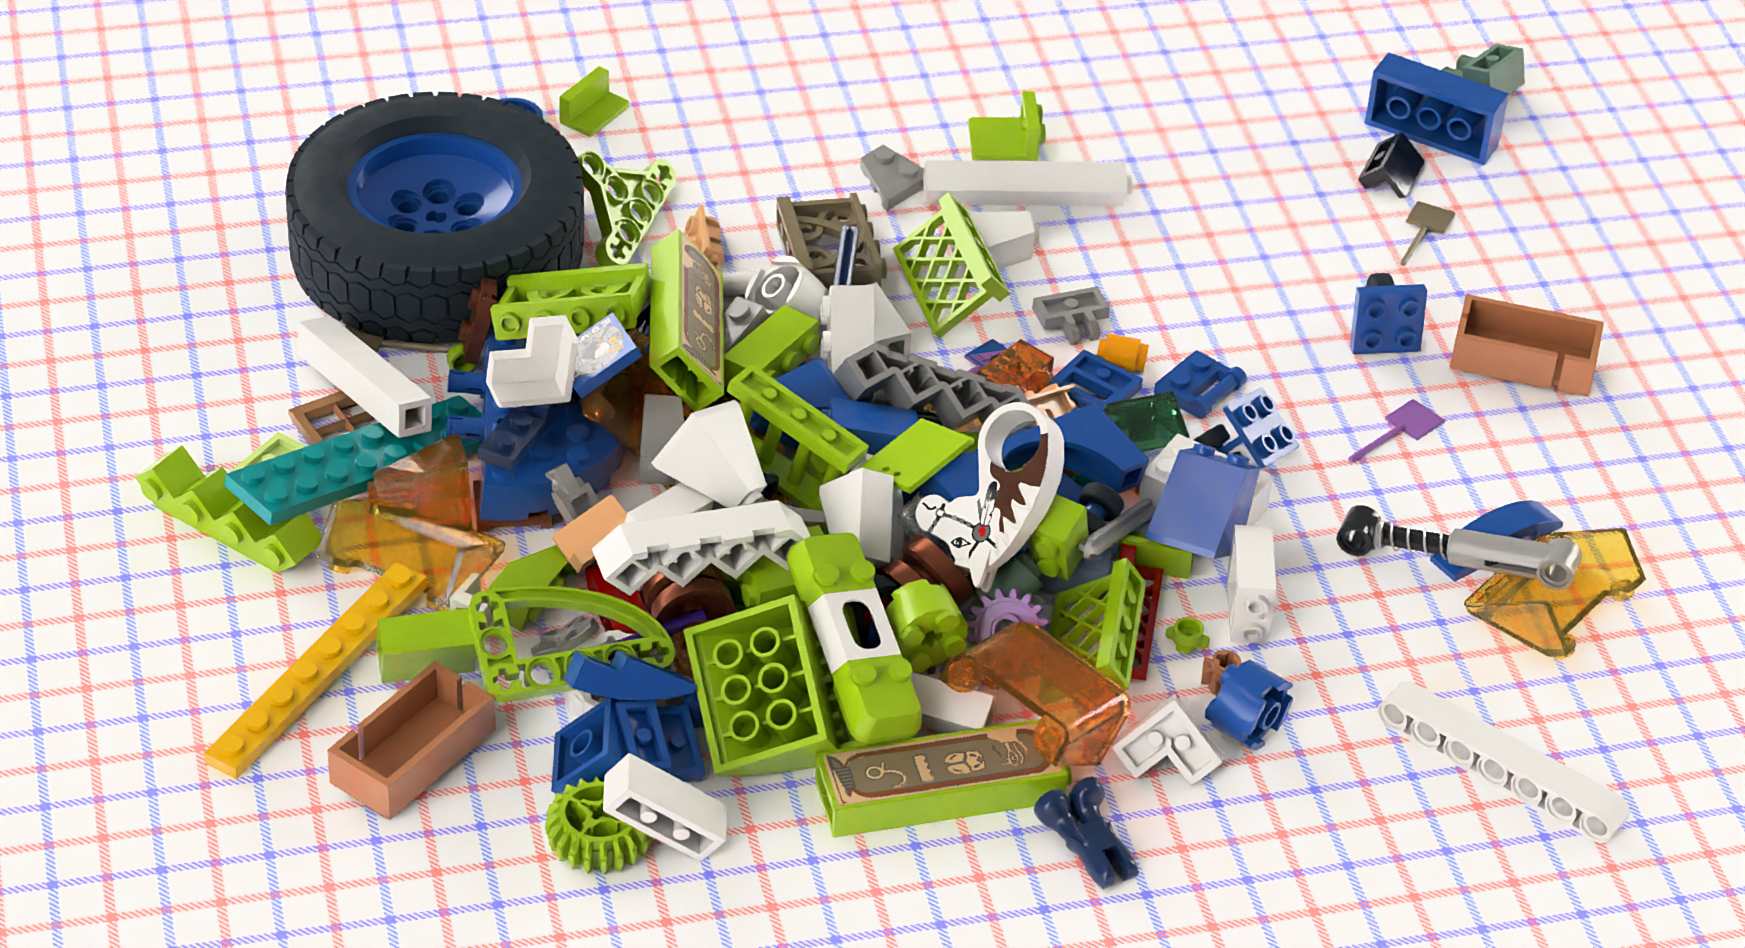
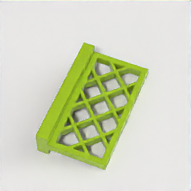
[892,192,1010,339]
[1036,557,1146,707]

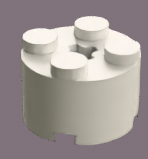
[745,256,829,319]

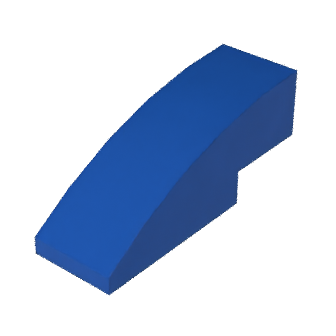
[563,650,697,700]

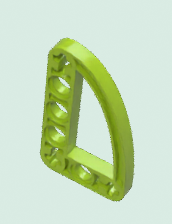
[468,586,675,702]

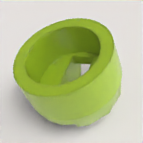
[446,343,476,372]

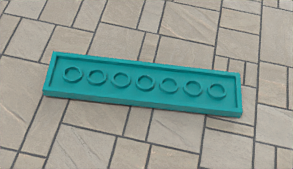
[224,395,482,525]

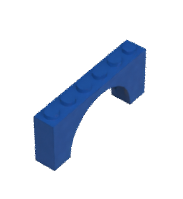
[919,402,1150,502]

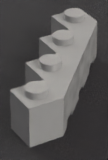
[834,343,1036,437]

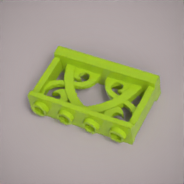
[490,263,651,341]

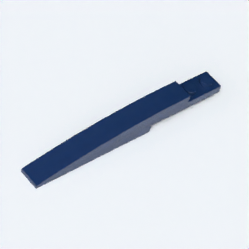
[477,301,650,472]

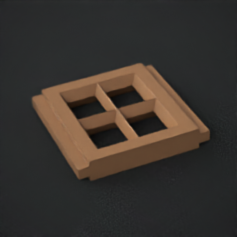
[288,391,375,445]

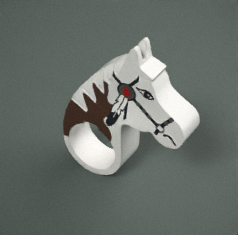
[915,402,1064,593]

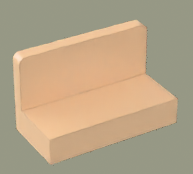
[552,495,627,573]

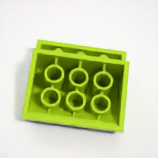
[683,594,884,777]

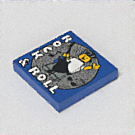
[573,312,643,398]

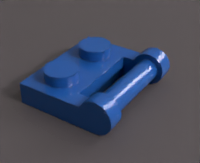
[1048,349,1143,420]
[1154,350,1247,419]

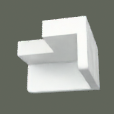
[486,315,579,408]
[1111,694,1223,786]

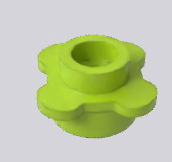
[1165,617,1210,654]

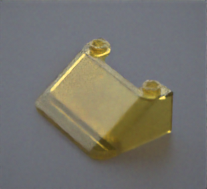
[316,496,506,611]
[1464,528,1646,660]

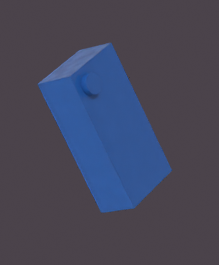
[1364,52,1509,166]

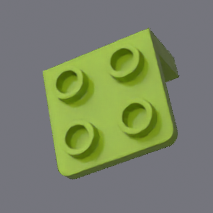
[968,91,1046,161]

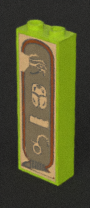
[649,228,724,412]
[815,718,1072,838]

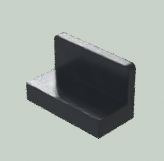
[1358,131,1424,198]

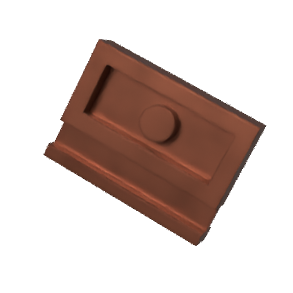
[458,277,497,365]

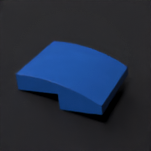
[615,700,706,782]

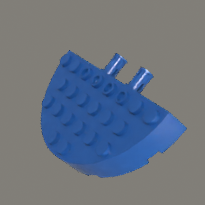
[445,320,632,521]

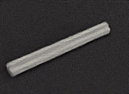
[1078,498,1156,560]

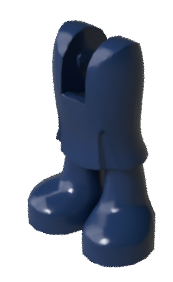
[1034,776,1139,889]

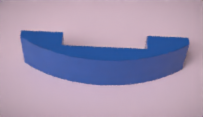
[1430,500,1564,582]

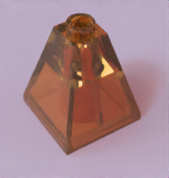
[367,434,473,532]

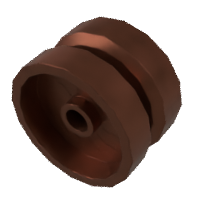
[877,534,974,608]
[642,563,737,648]

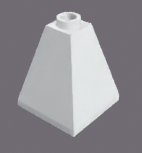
[651,400,767,508]

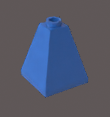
[749,358,851,450]

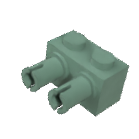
[1441,43,1525,95]

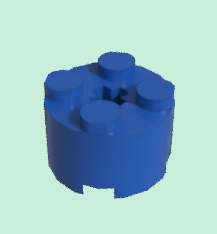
[1205,659,1293,751]

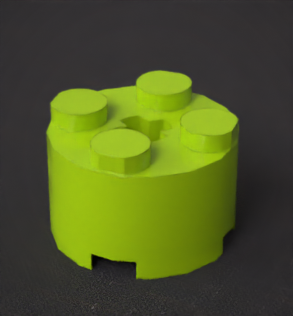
[885,579,968,673]

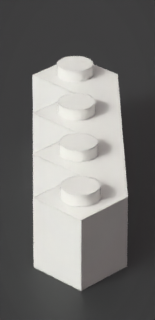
[592,500,810,596]

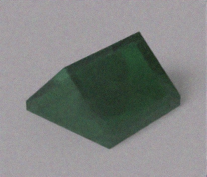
[1103,391,1190,452]

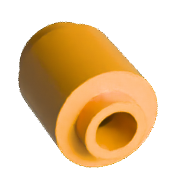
[1097,333,1149,374]

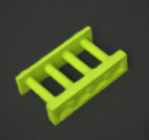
[726,363,869,511]

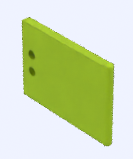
[859,418,974,494]

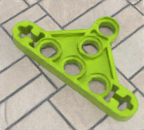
[578,150,676,267]

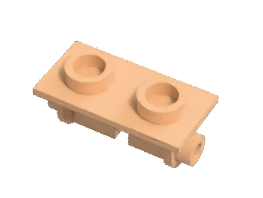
[685,204,724,269]
[1024,383,1076,428]

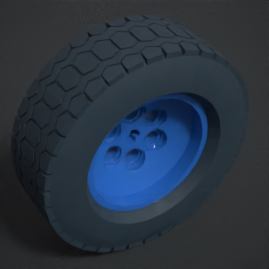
[285,91,584,343]

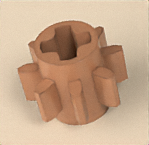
[1201,650,1241,696]

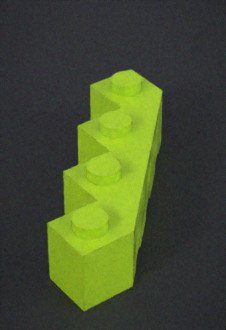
[134,445,326,573]

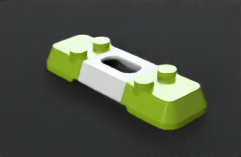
[786,533,922,744]

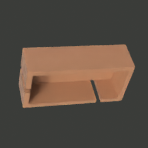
[1450,294,1604,397]
[327,661,496,820]

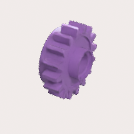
[966,588,1051,672]

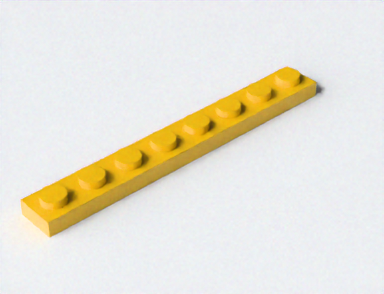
[204,562,428,780]

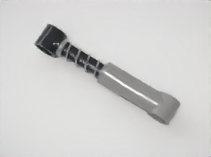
[1336,505,1582,590]

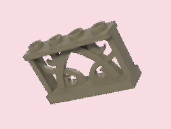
[776,192,887,291]

